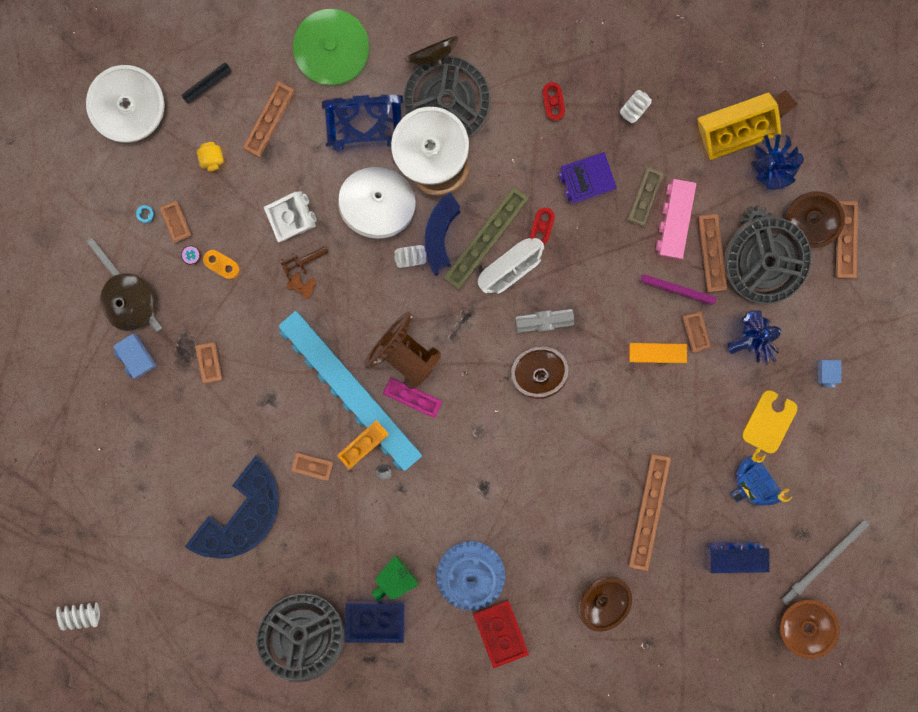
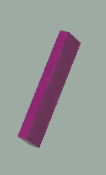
[639,274,717,305]

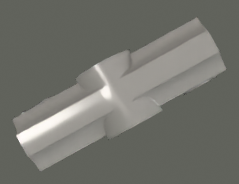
[515,309,575,333]

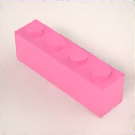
[656,179,696,260]

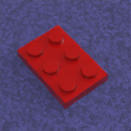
[473,600,529,669]

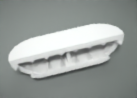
[478,238,545,294]

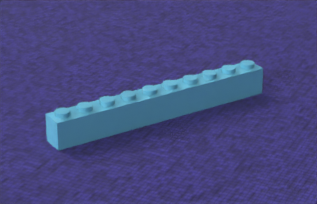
[278,311,422,471]

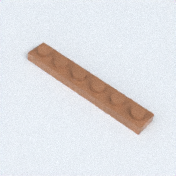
[628,454,671,571]

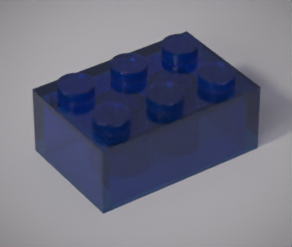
[704,542,770,573]
[345,601,405,643]

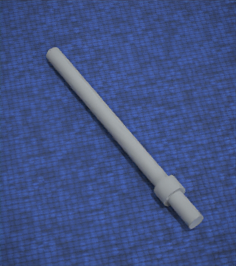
[86,238,162,332]
[782,520,870,605]

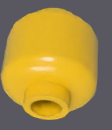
[196,142,224,172]

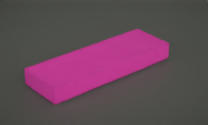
[383,377,442,418]

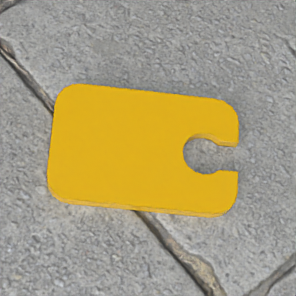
[742,390,797,454]

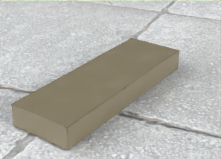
[627,167,665,227]

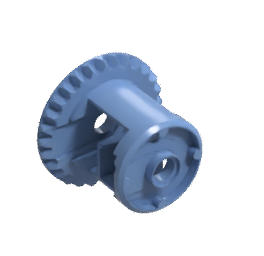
[436,541,505,611]

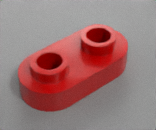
[542,82,565,121]
[530,208,555,244]

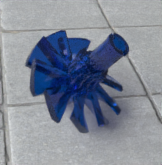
[752,133,804,190]
[728,310,782,366]

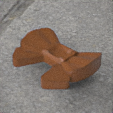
[287,272,316,299]

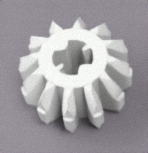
[620,90,652,123]
[394,245,427,268]

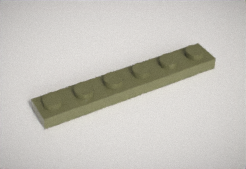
[444,187,529,290]

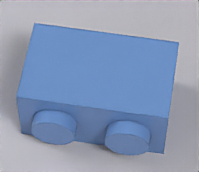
[113,334,157,379]

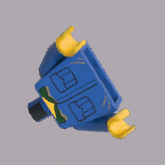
[731,448,793,506]

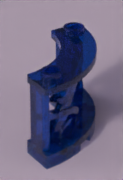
[322,95,403,151]
[425,192,461,276]

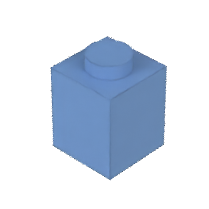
[818,360,841,387]

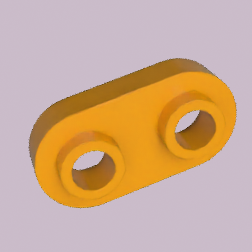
[203,250,240,279]

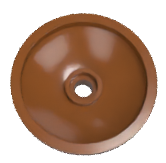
[780,600,840,659]

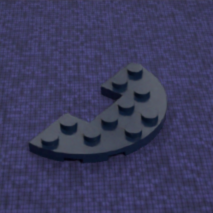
[185,455,279,559]

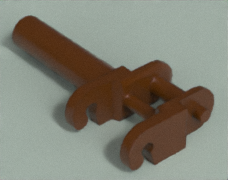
[280,246,328,281]

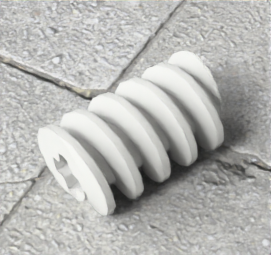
[56,602,100,631]

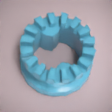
[136,205,154,223]

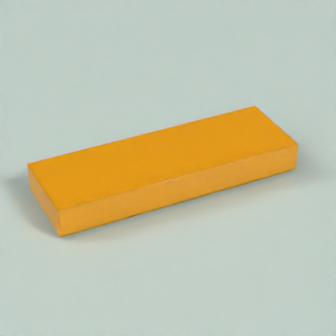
[629,343,687,363]
[337,420,389,470]

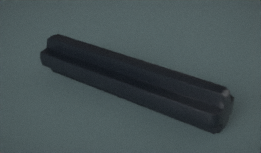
[181,62,231,103]

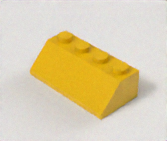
[697,93,782,160]

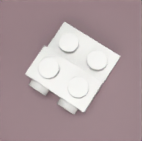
[264,191,317,242]

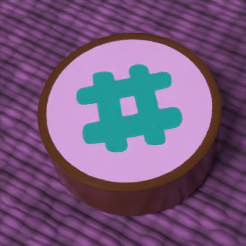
[181,246,201,265]

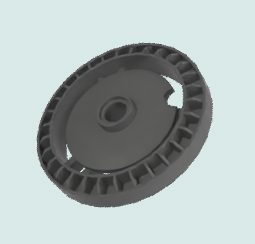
[403,56,490,138]
[724,216,812,304]
[256,594,345,683]

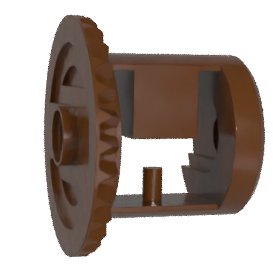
[364,312,441,389]

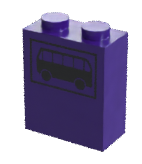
[558,152,617,205]

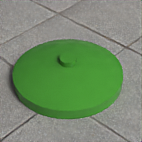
[293,9,369,86]

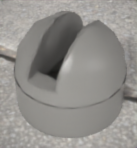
[376,465,391,481]

